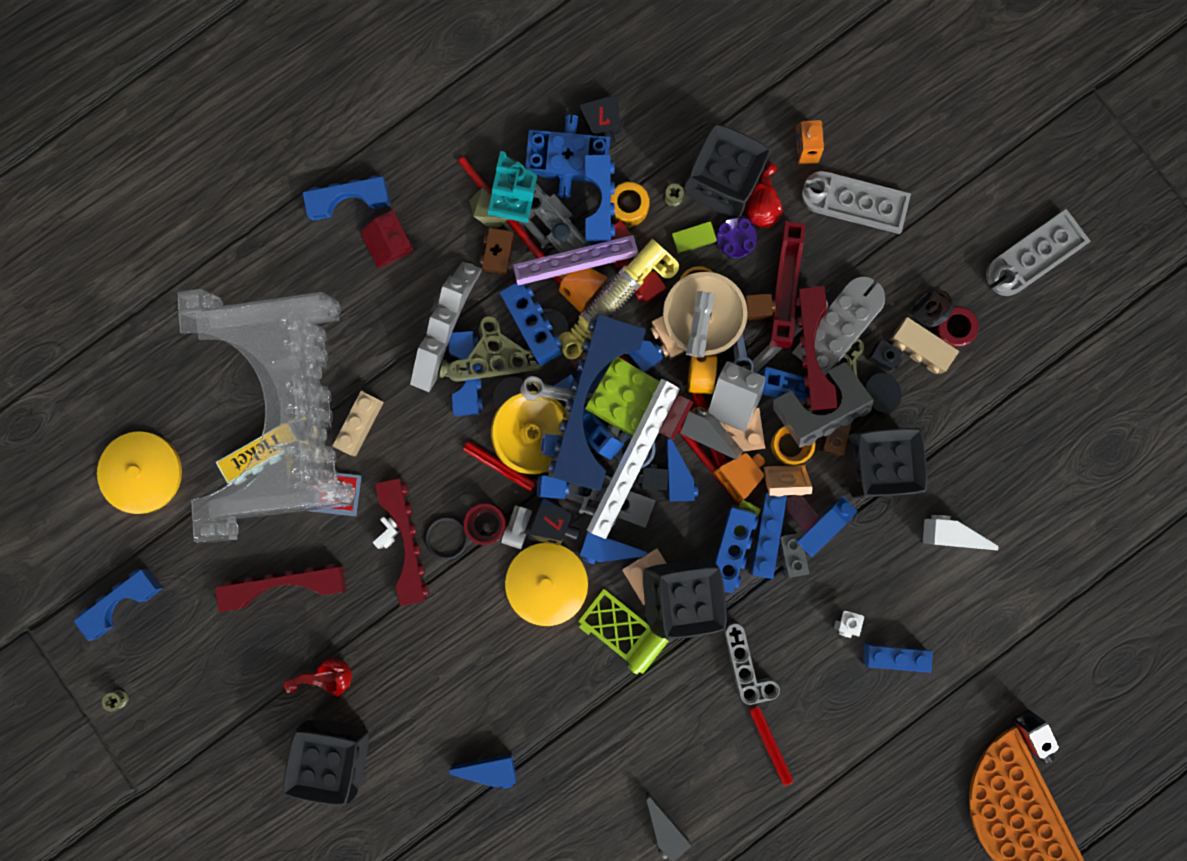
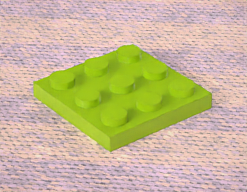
[585,357,660,437]

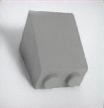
[708,361,766,432]

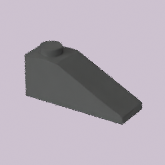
[681,407,743,459]
[646,792,691,861]

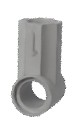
[501,505,532,549]

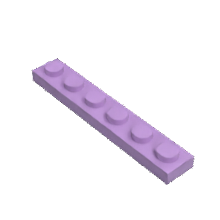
[513,235,638,285]

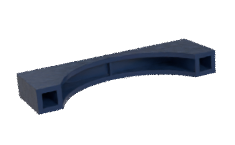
[547,314,646,491]

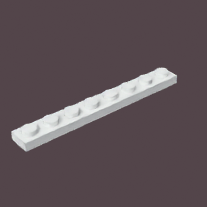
[587,379,680,539]

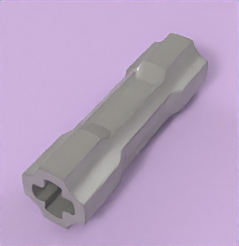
[686,291,715,357]

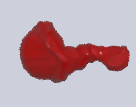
[745,162,783,228]
[283,657,352,696]

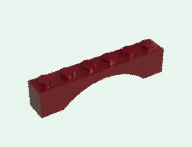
[769,221,806,349]
[796,286,838,414]
[375,479,429,606]
[215,563,347,612]

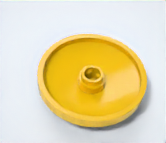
[491,391,567,474]
[97,432,182,514]
[505,543,588,626]

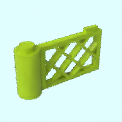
[578,589,669,674]

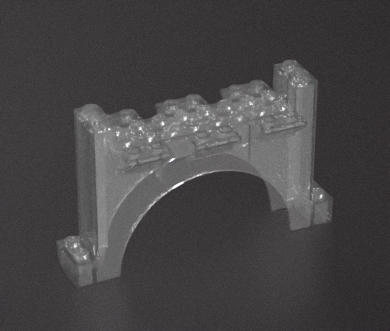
[177,289,356,542]

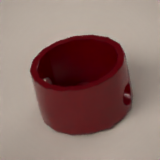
[932,306,979,349]
[464,504,507,545]

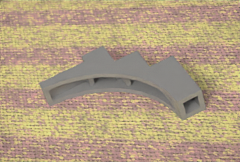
[410,261,481,392]

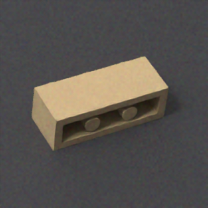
[889,317,959,374]
[333,391,384,457]

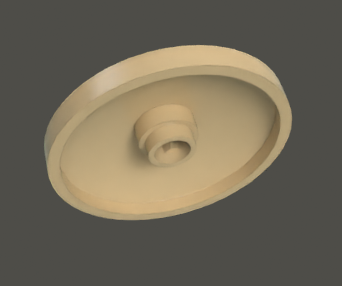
[663,272,747,356]

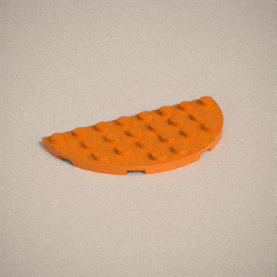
[969,726,1084,861]

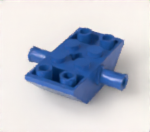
[525,115,610,198]

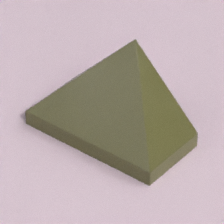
[469,187,508,229]

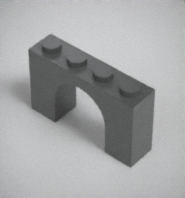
[773,362,873,448]

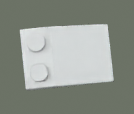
[923,515,998,550]

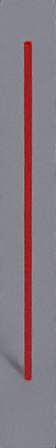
[458,157,741,506]

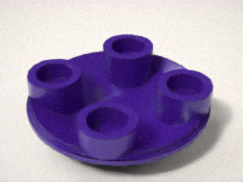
[716,217,757,258]

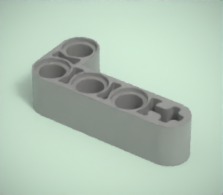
[724,622,780,705]

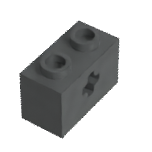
[779,532,809,578]

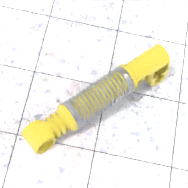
[558,239,679,359]

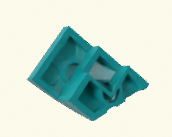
[488,151,537,223]

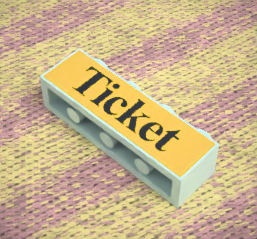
[216,421,304,485]

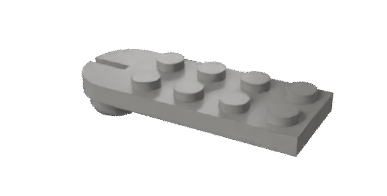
[801,171,911,234]
[986,209,1091,296]
[792,277,885,376]

